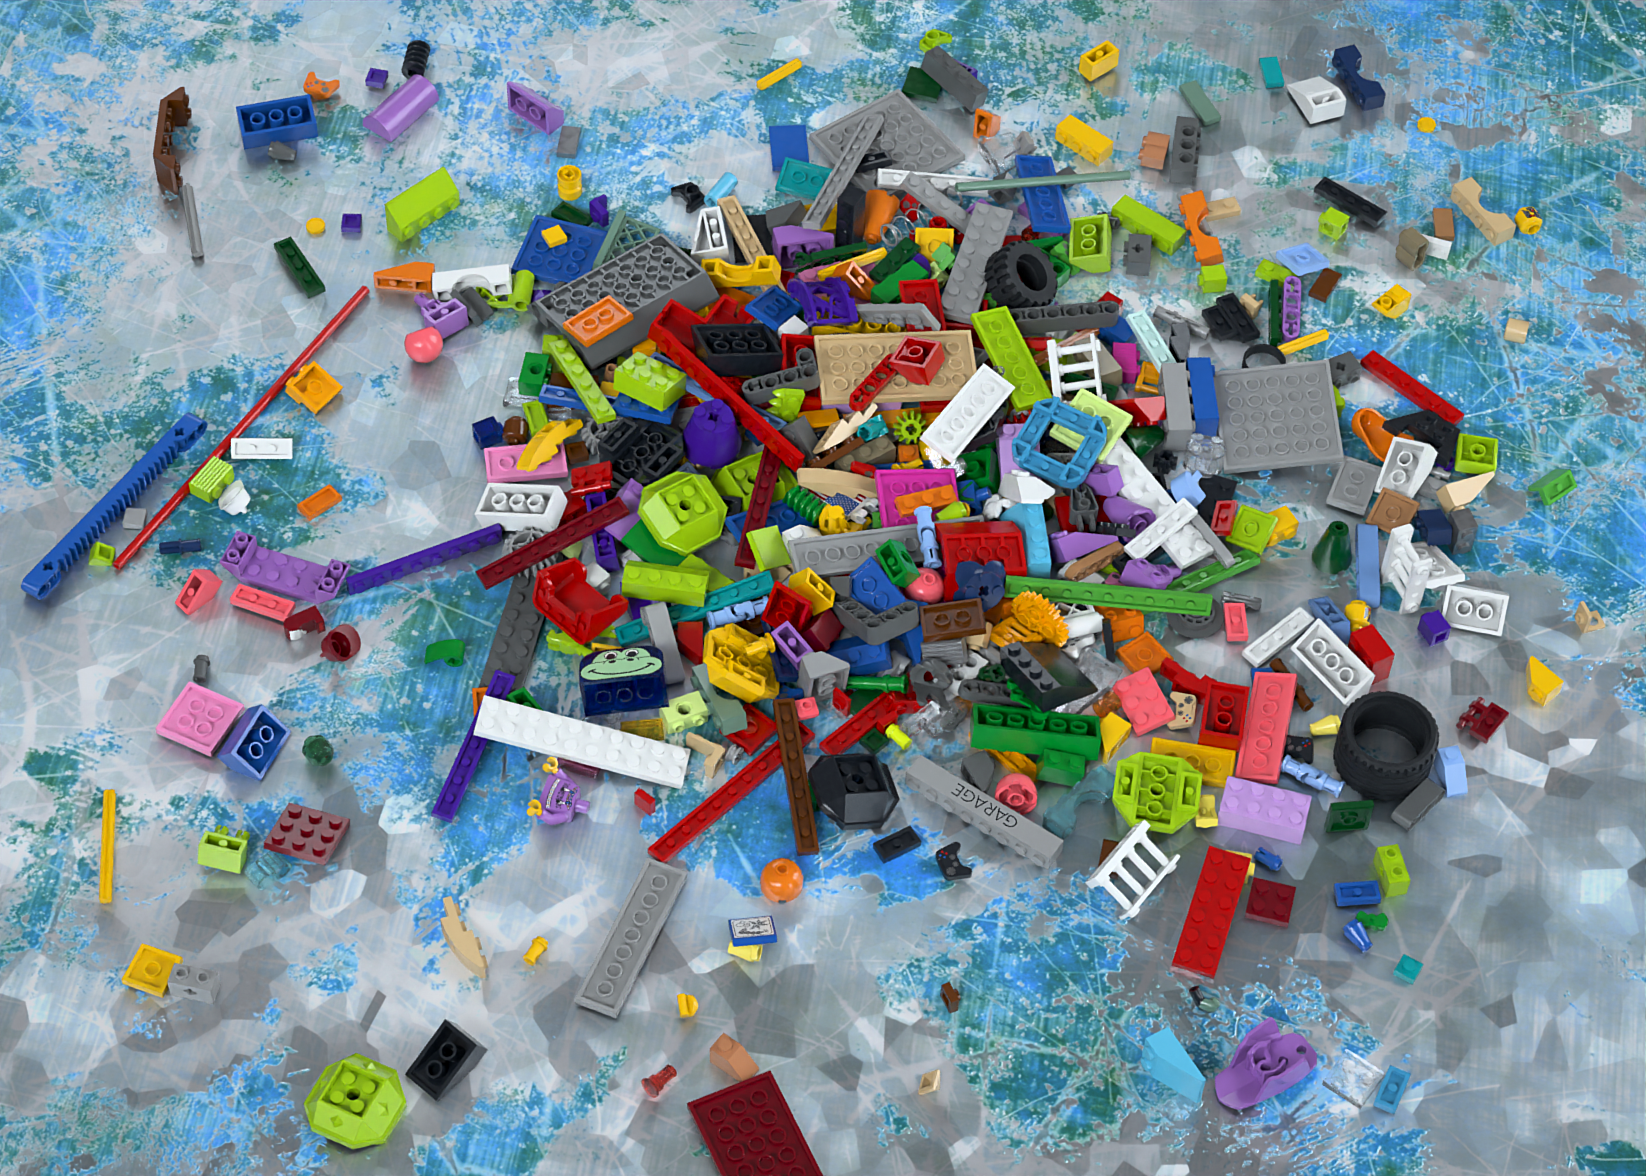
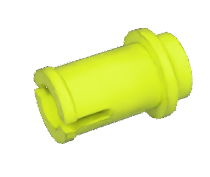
[885,724,912,750]

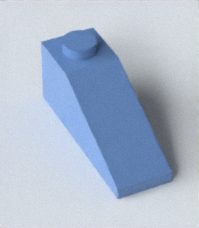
[1308,596,1350,645]

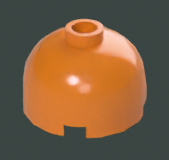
[760,858,803,902]

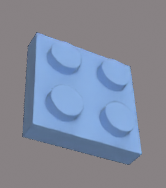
[1276,242,1330,276]

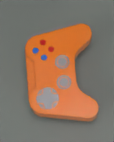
[303,72,340,100]

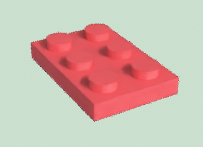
[1110,667,1175,737]

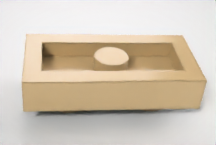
[1205,197,1241,222]

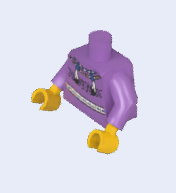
[527,757,590,826]

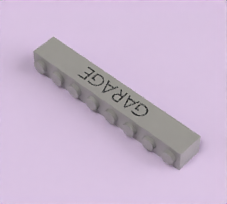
[905,755,1064,870]

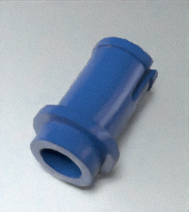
[1254,847,1283,871]

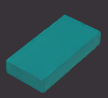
[1258,56,1285,88]

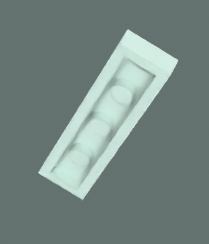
[1126,310,1177,373]

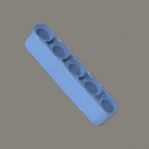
[1355,524,1380,608]

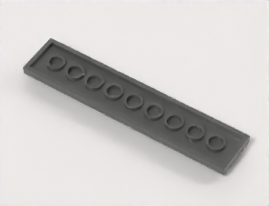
[478,552,565,693]

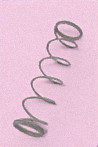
[880,186,963,247]

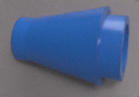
[1342,919,1373,953]

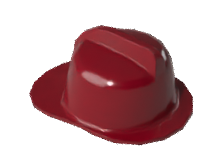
[320,624,361,662]

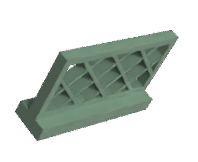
[592,209,661,282]

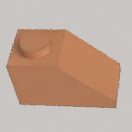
[710,1033,759,1082]

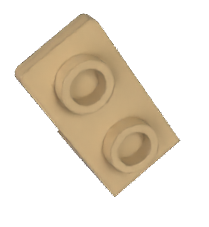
[686,732,725,779]

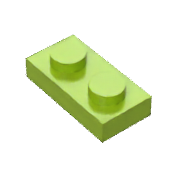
[1254,258,1297,288]

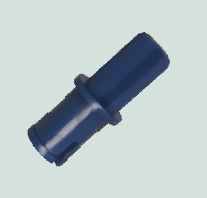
[159,538,201,555]

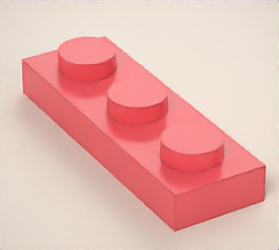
[230,584,296,622]

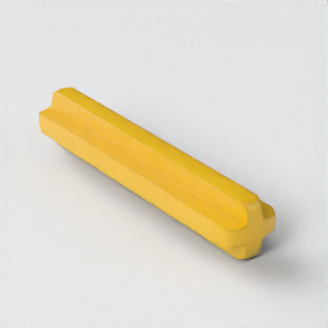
[756,58,802,90]
[1277,329,1329,356]

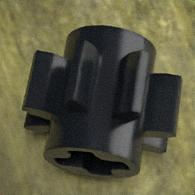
[1153,449,1178,474]

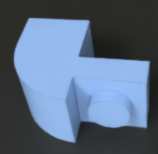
[1170,470,1206,507]

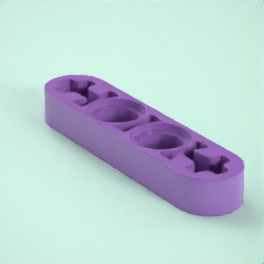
[1281,276,1301,342]

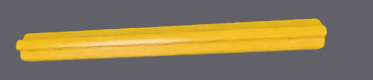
[99,789,116,904]

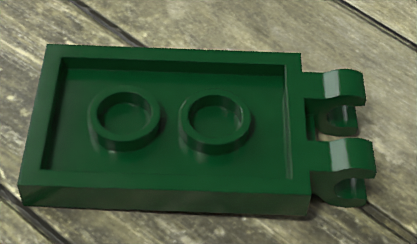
[792,241,868,275]

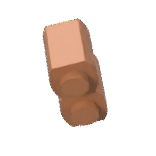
[1138,131,1170,170]

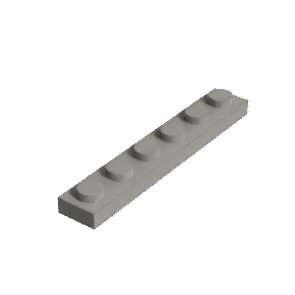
[899,171,972,235]

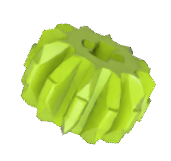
[893,410,927,445]

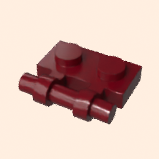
[1456,697,1509,744]

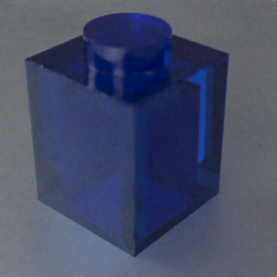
[472,416,503,450]

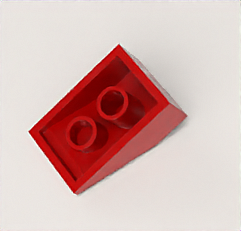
[761,580,813,633]
[1198,680,1250,753]

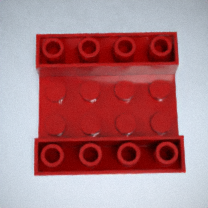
[934,521,1027,602]

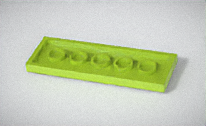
[970,306,1053,412]

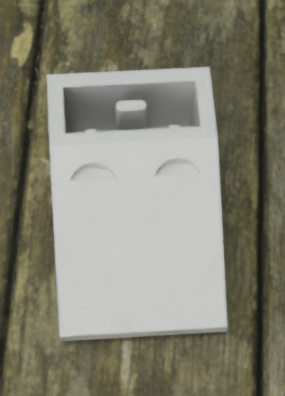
[1287,76,1347,124]

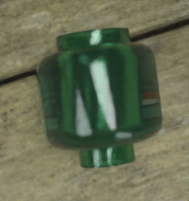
[302,735,334,766]

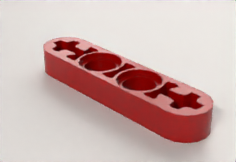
[849,353,898,411]

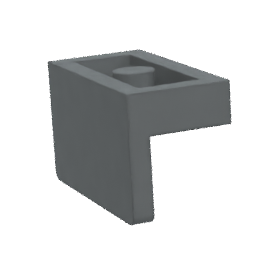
[450,287,494,327]

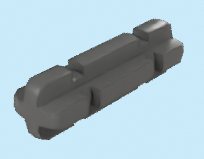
[1221,591,1262,610]

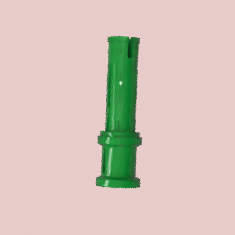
[846,674,909,694]

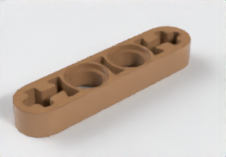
[1064,541,1125,582]

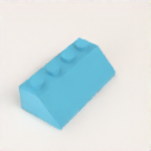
[999,503,1051,579]

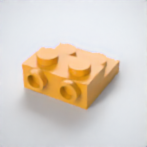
[285,361,343,415]

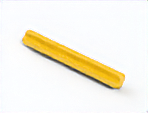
[817,247,887,281]

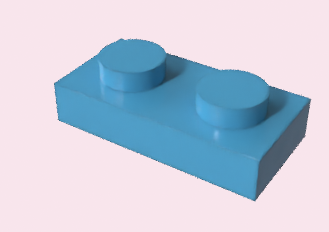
[1373,1065,1411,1114]

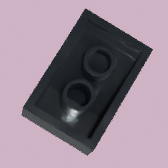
[405,1019,488,1101]

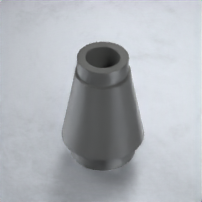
[268,141,297,161]

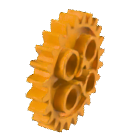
[1011,590,1069,648]

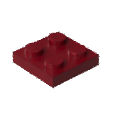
[1245,877,1296,928]

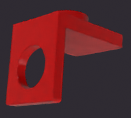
[832,687,854,717]

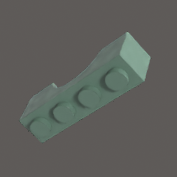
[690,663,747,736]

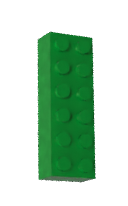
[970,703,1101,761]

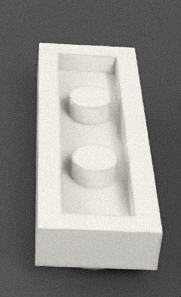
[231,438,293,459]

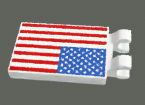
[801,466,879,525]

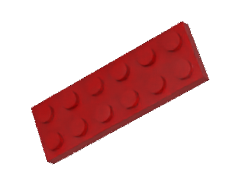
[1171,846,1251,979]

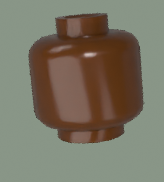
[502,416,529,446]

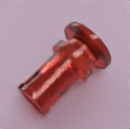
[641,1064,677,1098]

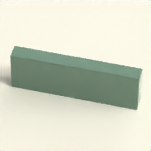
[1179,80,1221,126]

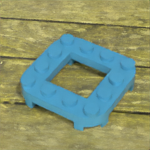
[1012,396,1107,489]

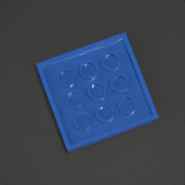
[511,215,608,284]

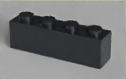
[835,184,866,248]

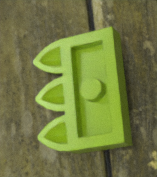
[766,388,805,422]

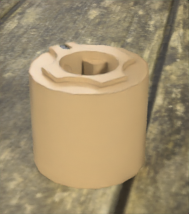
[1503,317,1529,344]

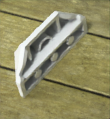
[998,469,1055,504]

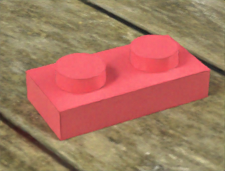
[1223,603,1248,641]

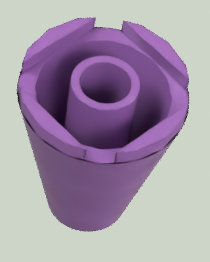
[1103,495,1156,543]

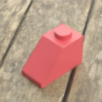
[175,569,223,615]

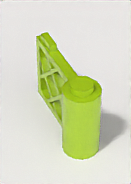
[475,270,534,312]

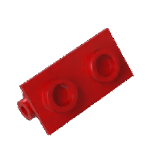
[886,693,932,715]

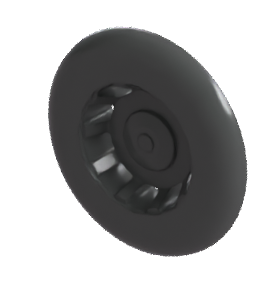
[1166,592,1224,639]

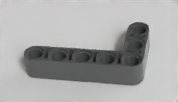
[828,584,920,645]

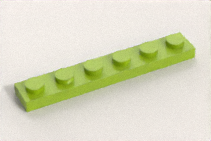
[548,338,616,425]

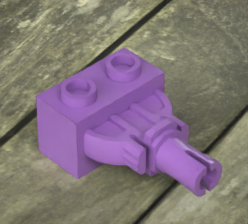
[414,293,469,339]
[1119,558,1182,590]

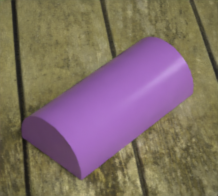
[363,74,439,142]

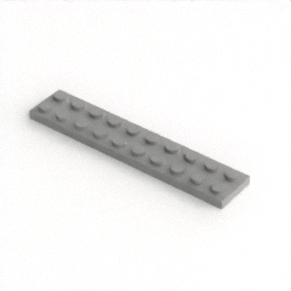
[787,515,985,578]

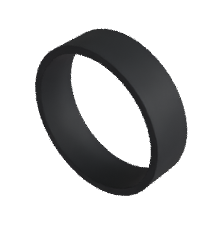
[1242,344,1286,368]

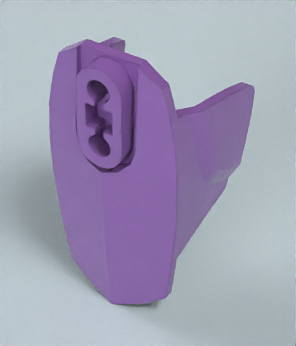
[1215,1017,1317,1110]

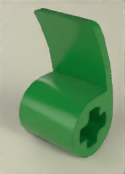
[424,639,466,667]

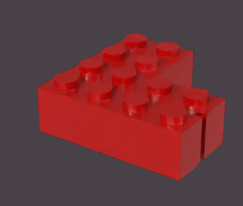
[647,294,755,357]

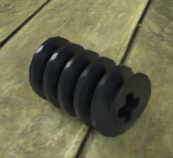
[401,40,430,79]

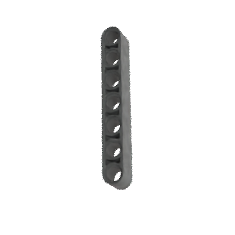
[1008,301,1119,334]

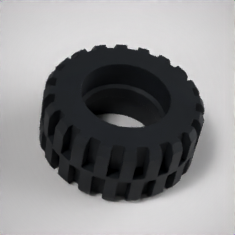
[984,240,1058,309]

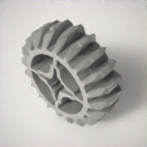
[581,416,623,456]
[502,526,558,579]

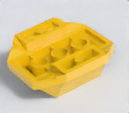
[703,623,779,703]

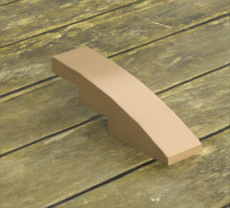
[812,402,878,454]
[797,468,877,499]

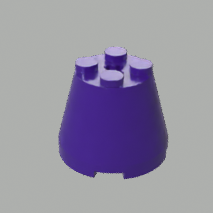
[682,399,742,469]

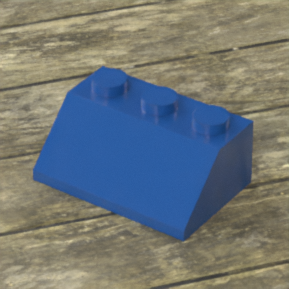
[825,636,893,676]
[217,704,291,781]

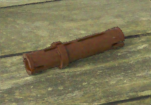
[1269,658,1314,712]

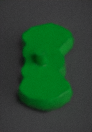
[1355,911,1389,931]

